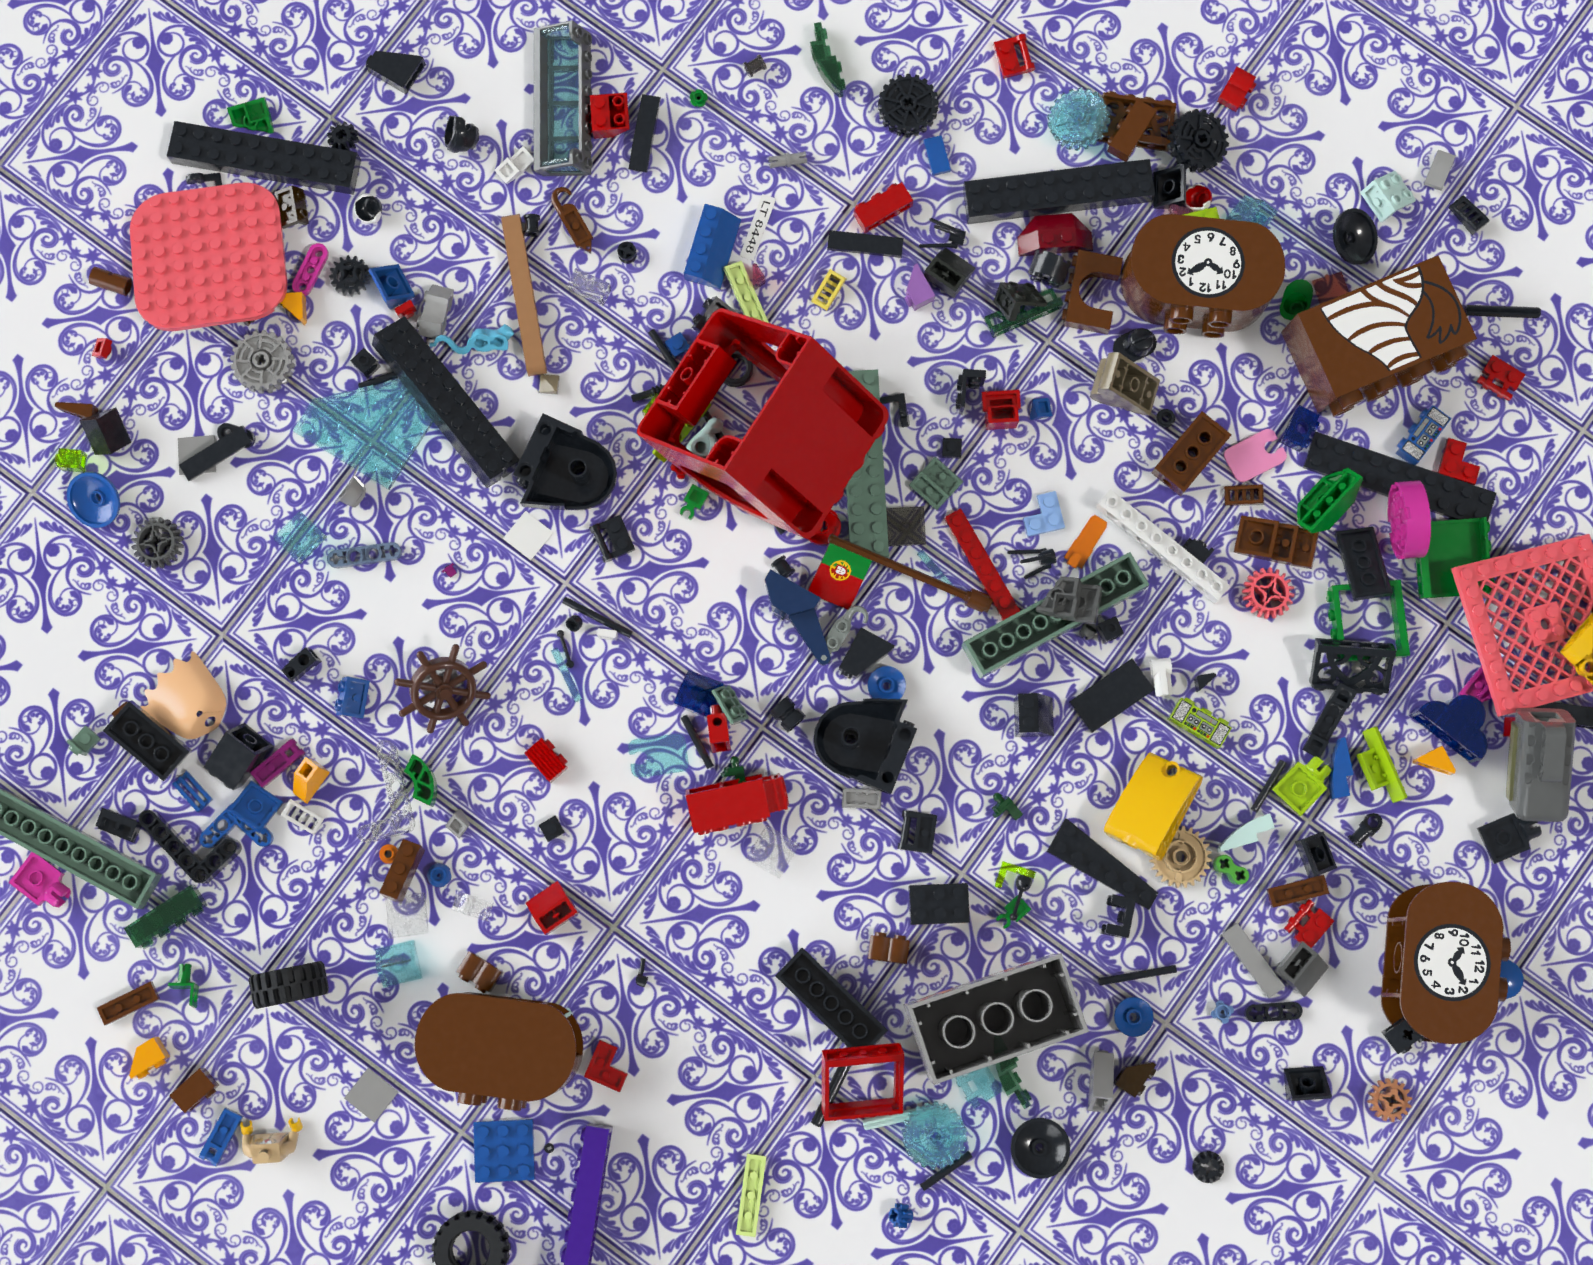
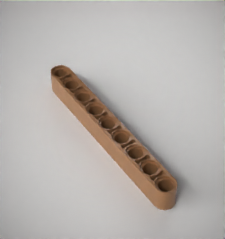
[501,214,547,377]

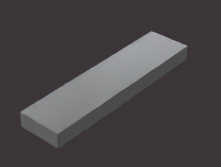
[1221,923,1285,998]

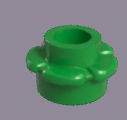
[690,89,708,108]

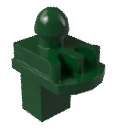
[721,756,746,783]
[992,793,1023,820]

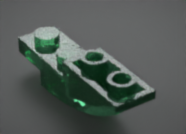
[810,22,846,97]
[994,1035,1032,1109]

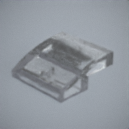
[385,892,428,938]

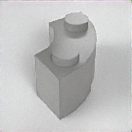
[417,284,454,339]

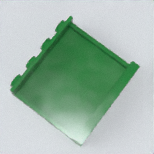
[1415,517,1495,599]

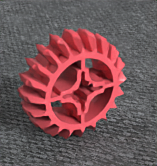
[1242,567,1295,619]

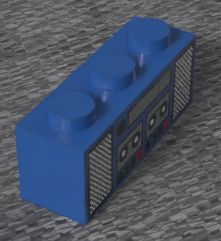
[1395,405,1452,465]

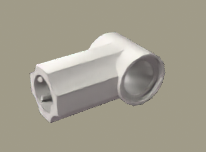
[1150,658,1173,697]

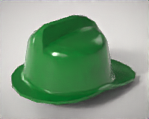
[1279,279,1313,321]

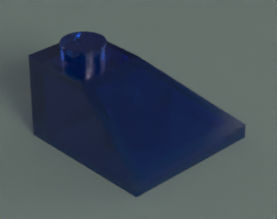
[674,670,724,718]

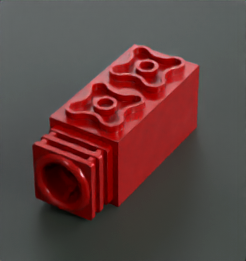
[685,773,789,835]

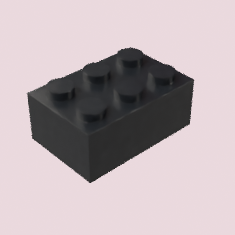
[908,883,970,925]

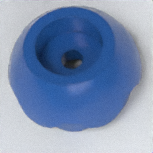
[427,863,451,888]

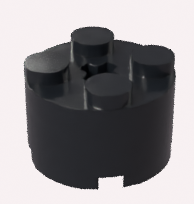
[1028,250,1071,289]

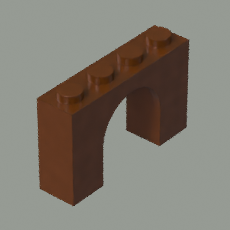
[1061,250,1123,335]

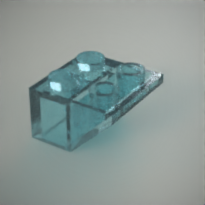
[1226,195,1278,228]

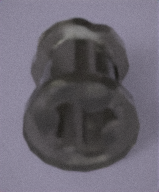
[743,54,767,78]

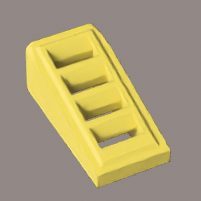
[811,269,847,311]

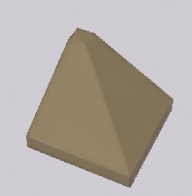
[539,374,560,394]

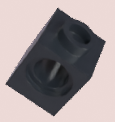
[350,348,381,379]
[1096,616,1124,644]

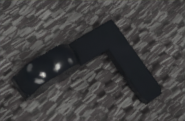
[186,173,222,186]
[880,393,910,428]

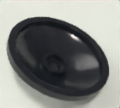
[1333,208,1378,265]
[1010,1118,1070,1179]

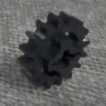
[329,255,371,297]

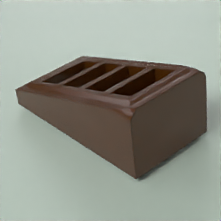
[55,402,98,419]
[1224,484,1264,506]

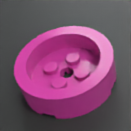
[1387,480,1431,559]

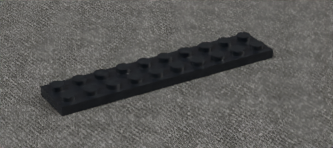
[1303,431,1497,521]

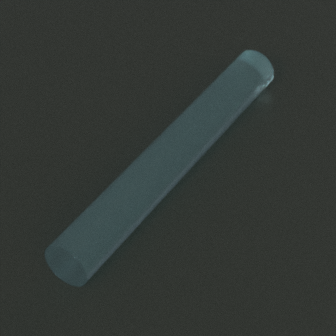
[917,549,956,597]
[551,648,582,702]

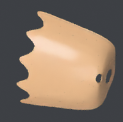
[140,651,226,739]

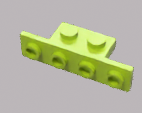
[1356,726,1407,803]

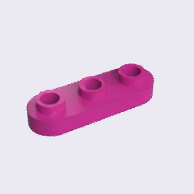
[292,243,329,296]

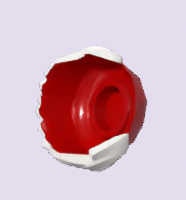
[1185,184,1212,212]

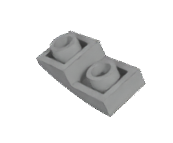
[1424,150,1456,191]

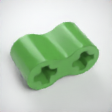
[1213,855,1249,885]

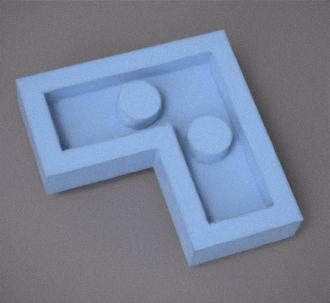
[1023,491,1065,537]

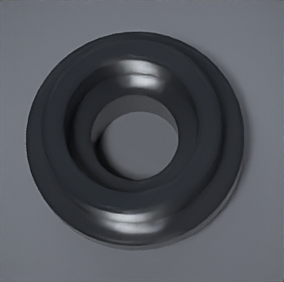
[1156,409,1175,428]

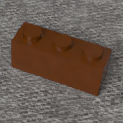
[1107,99,1157,162]
[379,839,425,904]

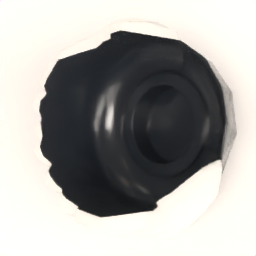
[354,193,382,224]

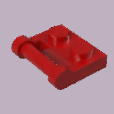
[993,34,1036,79]

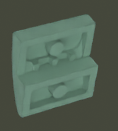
[909,457,964,510]

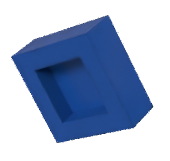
[665,332,690,359]

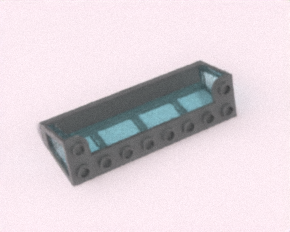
[534,20,593,176]

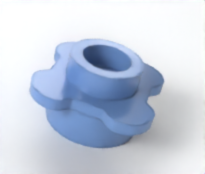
[1211,1000,1234,1024]

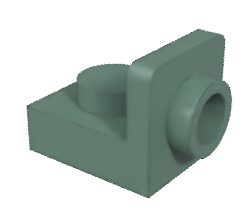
[66,725,101,756]

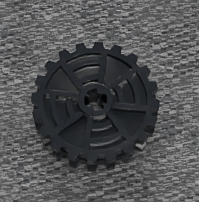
[878,74,939,137]
[1167,109,1229,173]

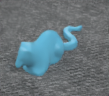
[429,324,514,354]

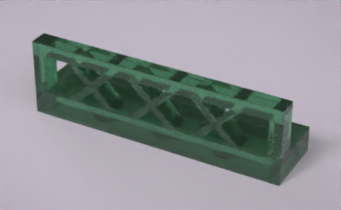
[984,288,1063,338]

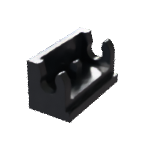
[96,808,142,843]

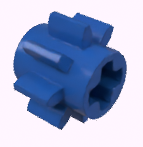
[889,1203,914,1228]

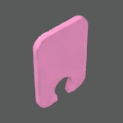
[1224,429,1287,483]

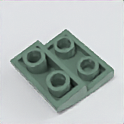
[711,685,749,725]

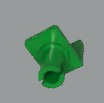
[168,964,199,1008]

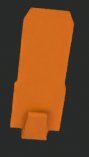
[1064,515,1107,569]

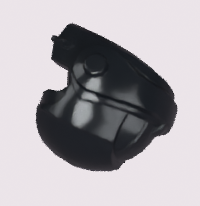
[445,115,480,153]

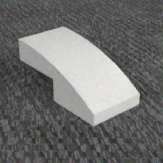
[494,146,534,184]

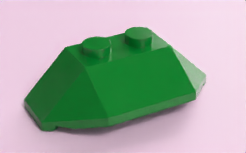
[1297,468,1363,533]

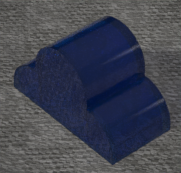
[1409,695,1488,763]

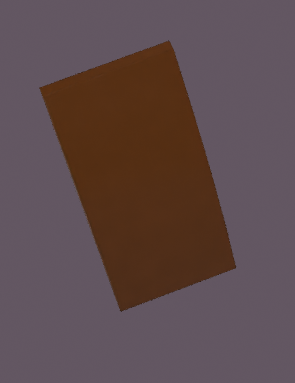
[1234,515,1319,569]

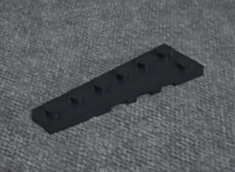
[1046,818,1158,910]

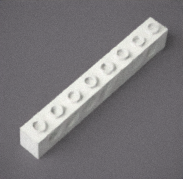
[1096,489,1230,604]

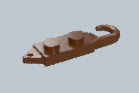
[551,187,594,254]

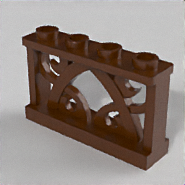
[1095,91,1177,152]

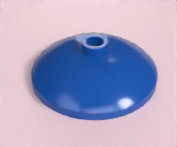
[67,472,120,528]

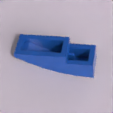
[1329,737,1354,800]

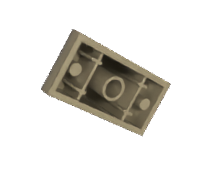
[1090,352,1160,416]

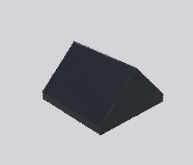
[1153,164,1186,210]
[80,407,132,455]
[1295,832,1337,878]
[1284,1066,1332,1101]

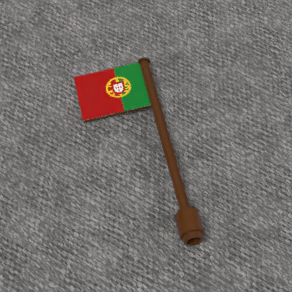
[808,533,993,613]

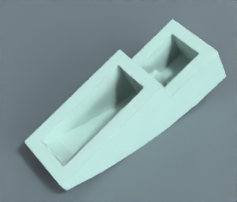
[1217,813,1275,852]

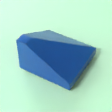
[1030,398,1053,420]

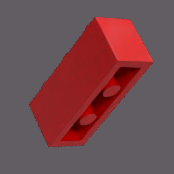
[853,182,914,234]

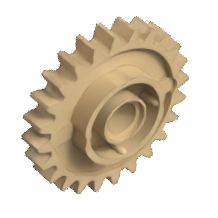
[1149,826,1212,888]

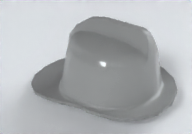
[335,465,366,508]

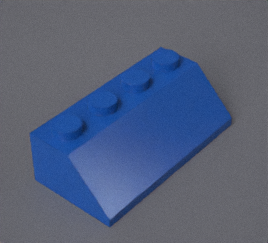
[684,204,741,290]

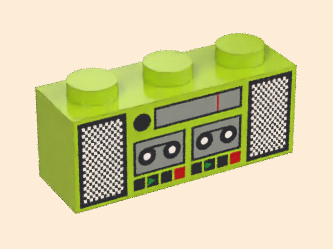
[1167,697,1232,749]

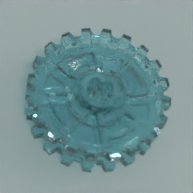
[1047,88,1110,151]
[901,1101,967,1170]

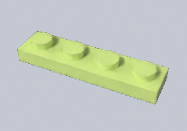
[724,261,769,323]
[736,1153,767,1237]

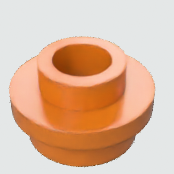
[379,844,398,864]

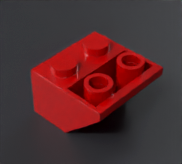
[590,93,630,139]
[526,881,579,935]

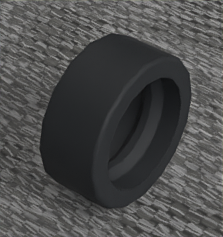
[723,351,753,387]

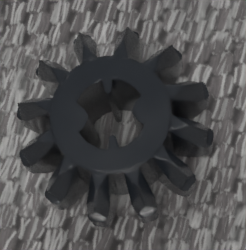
[327,121,359,151]

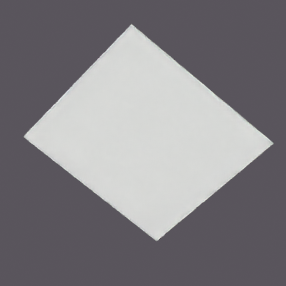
[503,511,553,560]

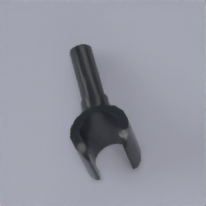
[636,958,648,987]

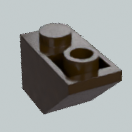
[1113,1061,1157,1098]

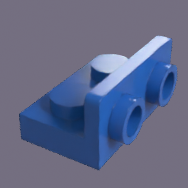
[335,677,370,719]

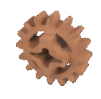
[1367,1078,1412,1122]

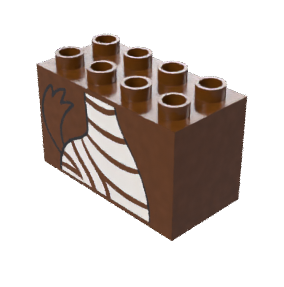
[1281,255,1477,417]

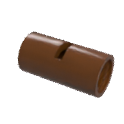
[89,266,132,296]

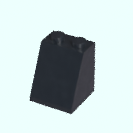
[1014,693,1054,737]
[204,723,274,791]

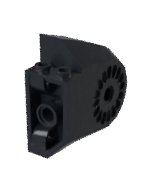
[513,413,617,510]
[814,698,917,795]

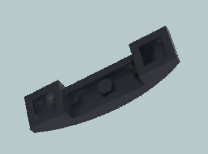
[1302,682,1358,758]

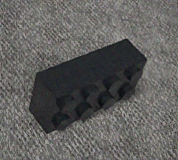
[103,700,192,781]

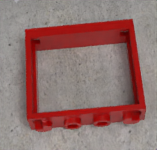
[821,1043,904,1121]

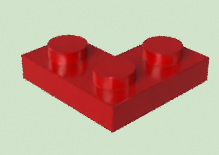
[1437,438,1480,485]
[584,1040,628,1092]

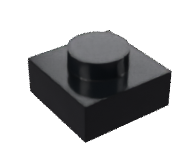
[942,438,962,459]
[539,816,565,842]

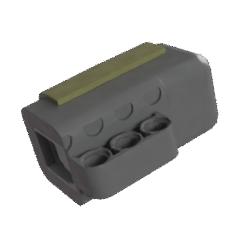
[1506,708,1576,822]

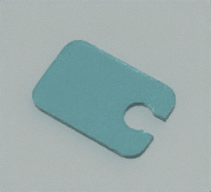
[628,734,689,778]

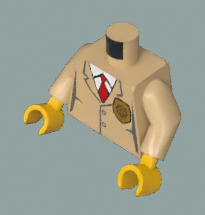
[240,1118,303,1164]

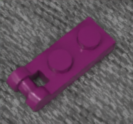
[250,738,306,788]

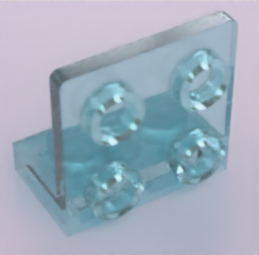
[274,511,327,564]

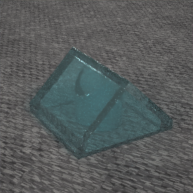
[375,940,422,987]

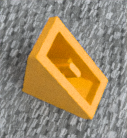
[279,292,307,326]
[1413,746,1456,775]

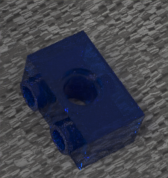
[1279,405,1320,452]

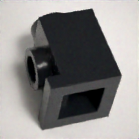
[1182,538,1214,563]

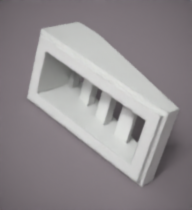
[280,799,324,835]

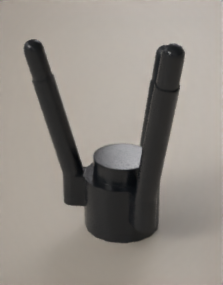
[919,218,966,249]
[1007,548,1056,579]

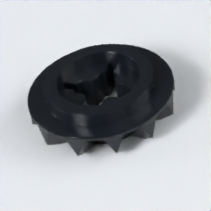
[1192,1151,1224,1183]

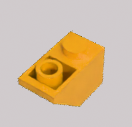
[293,757,330,804]
[129,1037,170,1080]

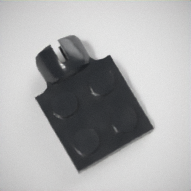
[1477,813,1542,864]

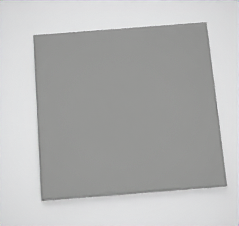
[178,435,216,475]
[344,1068,398,1123]

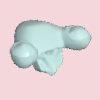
[686,417,723,459]

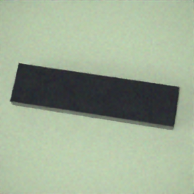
[827,230,904,258]
[179,426,253,481]

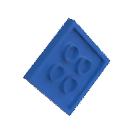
[473,1119,535,1183]

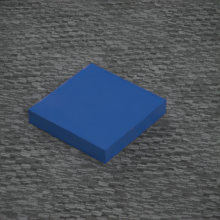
[227,780,283,834]

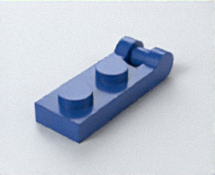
[199,1107,244,1167]

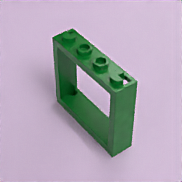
[1326,580,1410,663]

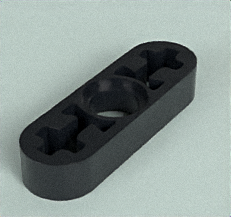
[1244,1002,1303,1022]

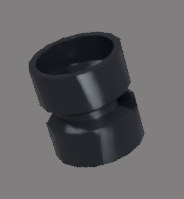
[770,696,806,732]

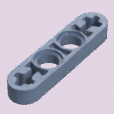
[327,542,402,569]

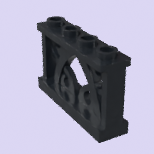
[1309,638,1396,695]

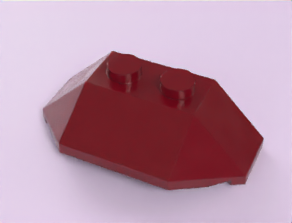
[1017,213,1093,257]

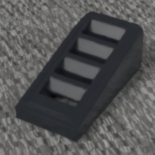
[1448,195,1490,235]

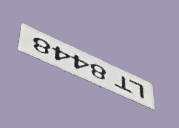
[740,194,776,261]

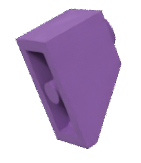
[904,263,935,311]

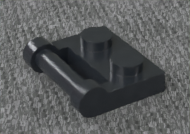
[589,515,635,563]
[897,810,937,854]

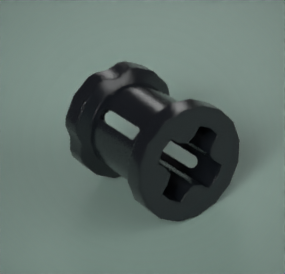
[524,214,540,237]
[771,555,796,578]

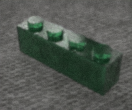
[124,885,207,949]

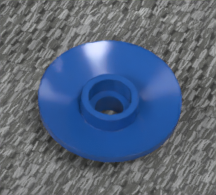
[867,666,906,699]
[1114,997,1154,1037]

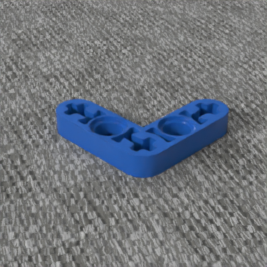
[199,803,274,848]

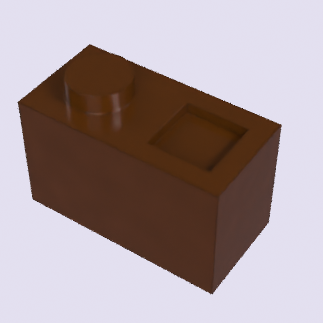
[169,1068,219,1113]

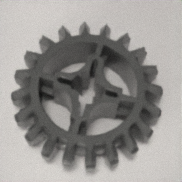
[131,517,184,569]

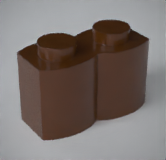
[867,932,910,964]
[456,951,503,993]

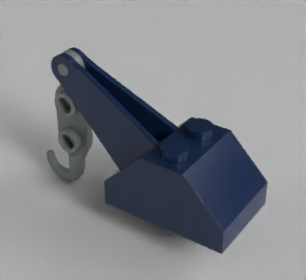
[765,569,868,666]

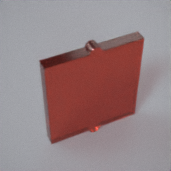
[1312,272,1349,304]

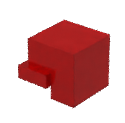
[981,390,1021,430]

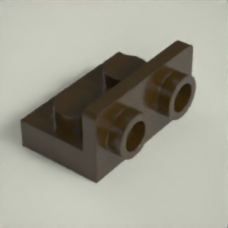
[274,185,309,229]

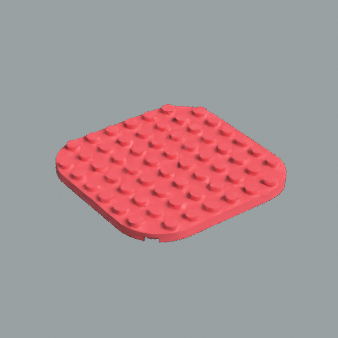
[130,182,287,331]

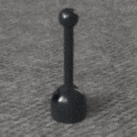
[1010,875,1032,921]

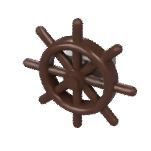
[394,644,491,734]

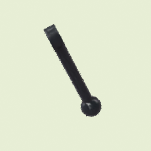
[557,630,574,668]

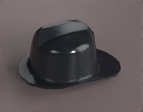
[1113,328,1157,362]

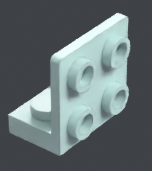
[1360,171,1416,222]

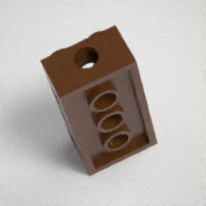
[1151,411,1232,497]

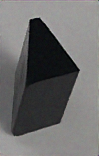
[1194,673,1216,692]

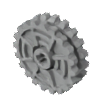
[230,330,295,394]

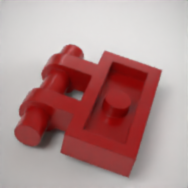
[1476,355,1526,401]
[1284,899,1334,948]

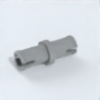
[768,151,807,169]

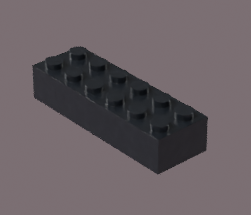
[775,948,888,1047]

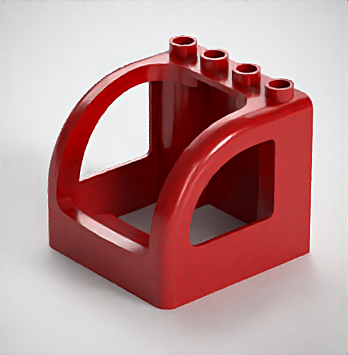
[637,308,889,539]

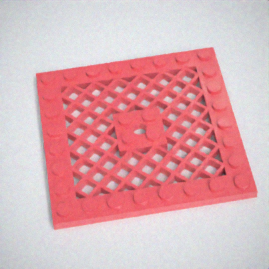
[1451,534,1593,717]

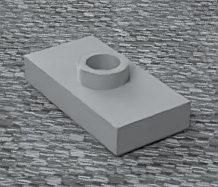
[842,788,882,810]

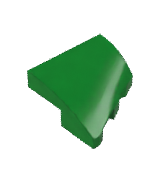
[227,97,274,134]

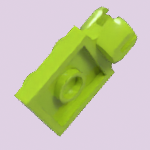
[1271,756,1332,816]

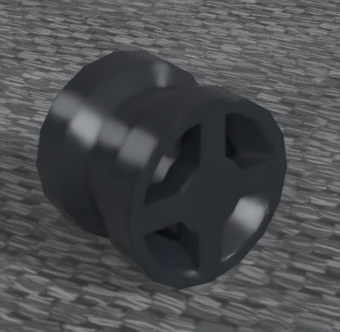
[617,241,637,264]

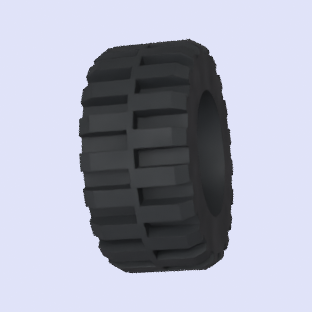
[249,961,329,1009]
[431,1210,511,1265]

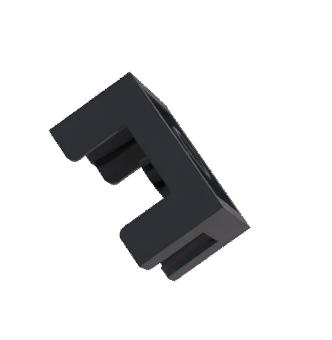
[1100,894,1136,939]

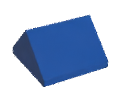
[368,264,415,310]

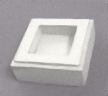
[597,628,618,641]

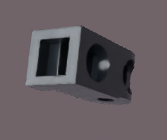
[282,647,322,683]

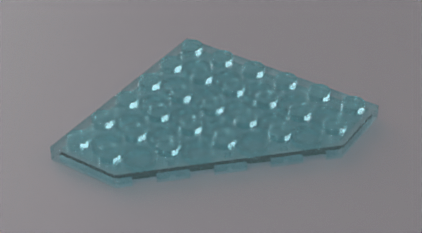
[293,379,433,490]

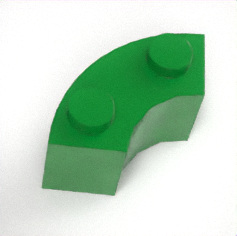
[404,754,437,807]

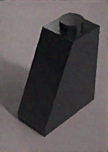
[366,51,426,94]
[839,627,895,679]

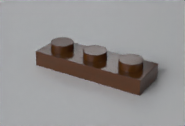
[1266,875,1330,908]
[97,981,160,1026]

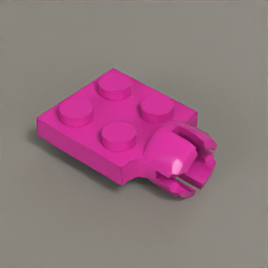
[8,852,71,908]

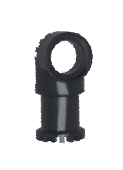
[1348,813,1383,849]

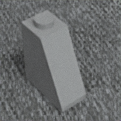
[1087,1050,1114,1113]

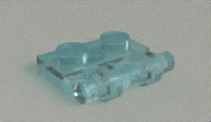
[955,1067,1003,1109]

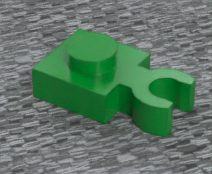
[680,484,709,520]
[996,895,1031,929]

